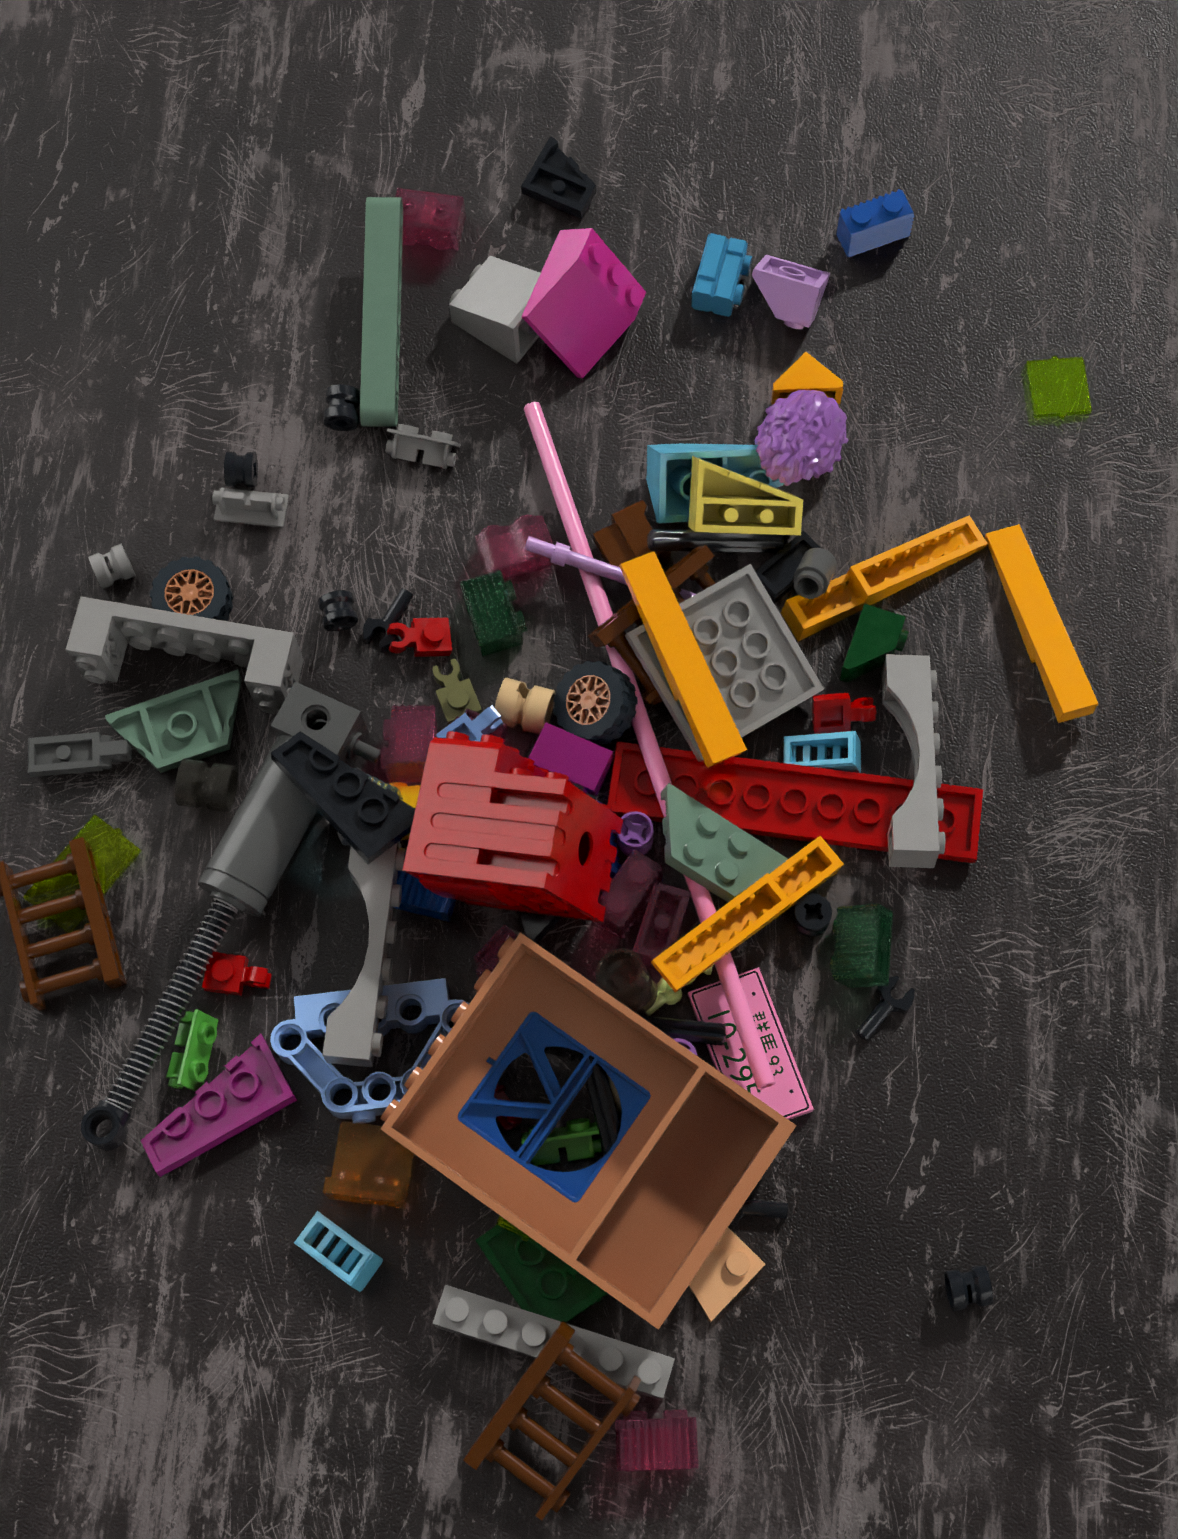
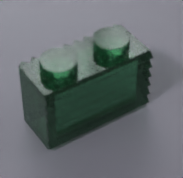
[460,570,527,657]
[830,904,893,988]

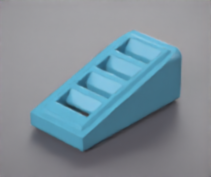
[783,731,861,773]
[294,1211,383,1292]

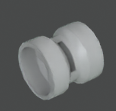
[88,543,136,589]

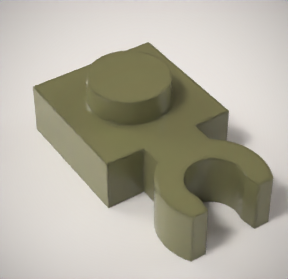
[432,659,482,725]

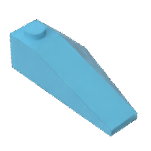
[646,443,784,523]

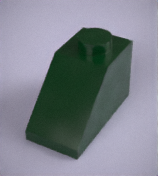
[840,604,909,682]

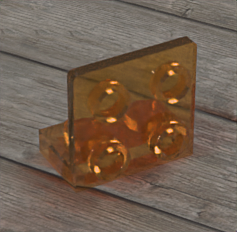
[323,1121,414,1209]

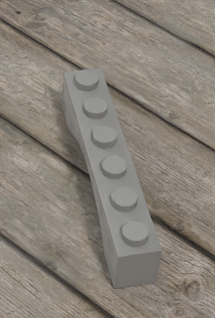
[881,654,945,868]
[322,841,406,1067]
[432,1285,675,1401]

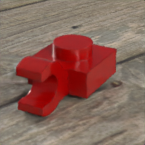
[812,693,876,734]
[202,952,272,996]

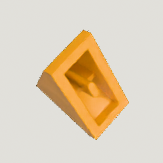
[771,352,843,405]

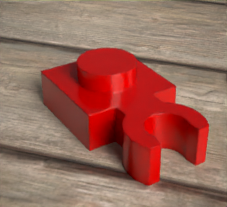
[387,618,453,657]

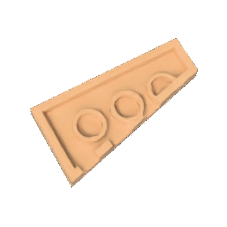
[688,1228,765,1323]

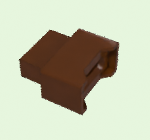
[593,499,671,567]

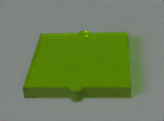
[1025,356,1092,419]

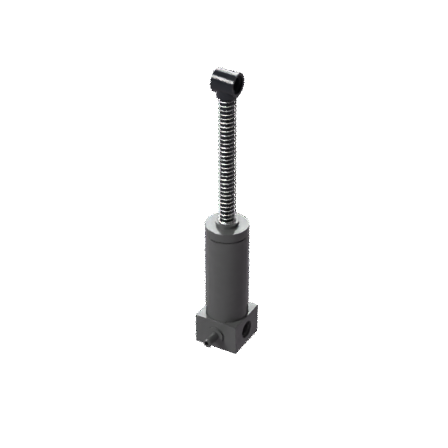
[81,682,382,1151]

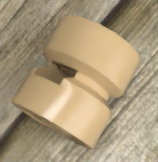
[495,678,556,735]

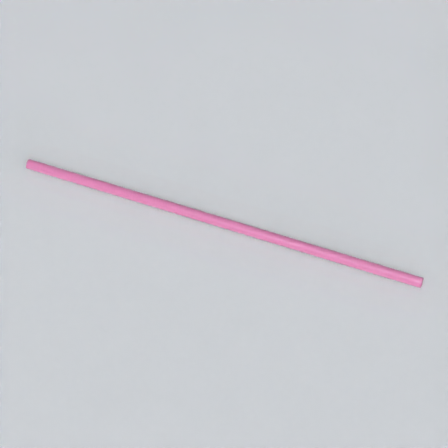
[524,402,776,1090]

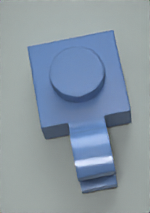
[436,705,504,742]

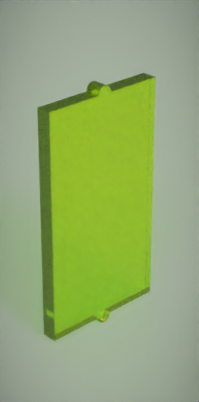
[23,814,141,933]

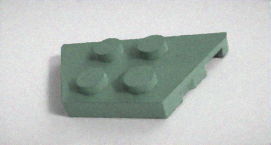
[105,670,242,773]
[661,783,788,902]

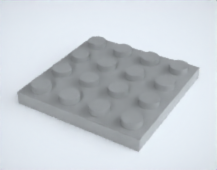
[625,564,824,762]

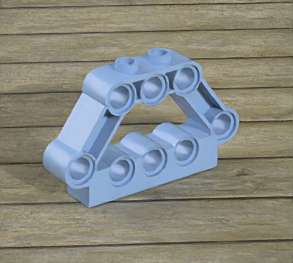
[270,978,470,1124]

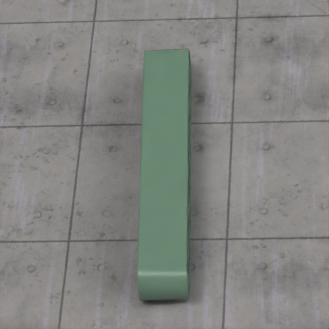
[360,197,403,427]

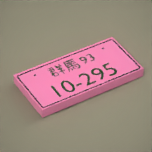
[688,967,814,1120]

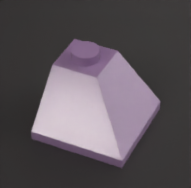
[752,255,830,329]

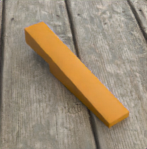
[781,515,988,642]
[985,524,1099,723]
[619,551,747,767]
[651,836,844,992]

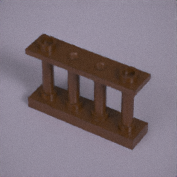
[587,545,715,705]
[0,837,127,1011]
[463,1321,641,1521]

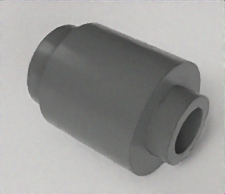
[793,548,837,599]

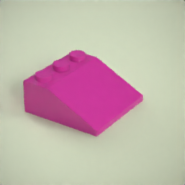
[521,228,646,378]

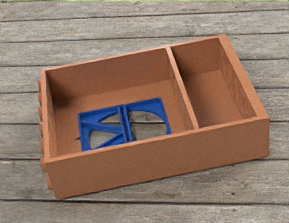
[380,932,797,1330]

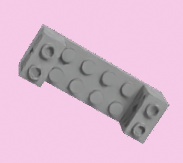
[66,596,304,714]

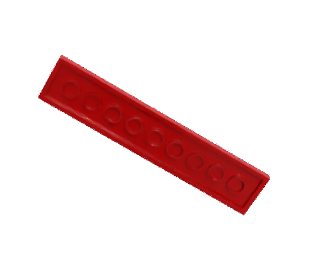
[607,742,983,863]

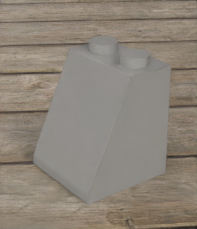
[449,256,541,364]

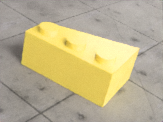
[688,456,803,536]

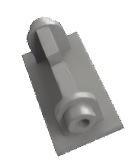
[385,424,461,469]
[212,488,289,528]

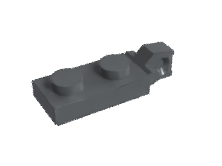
[28,732,132,777]

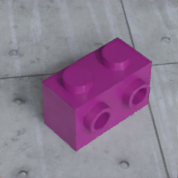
[529,722,614,797]

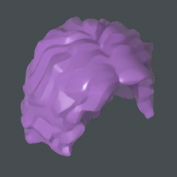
[755,390,849,486]

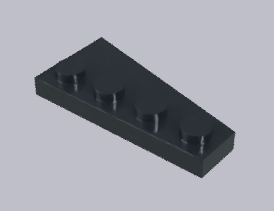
[271,731,416,864]

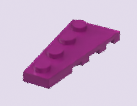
[141,1034,297,1177]

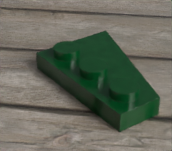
[476,1220,607,1323]

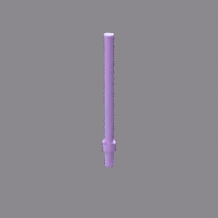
[524,536,696,600]

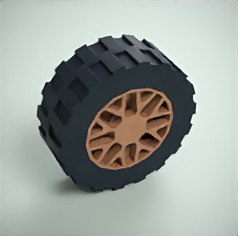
[150,556,233,621]
[553,660,638,745]

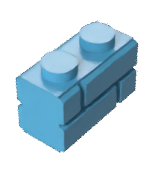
[691,233,752,317]

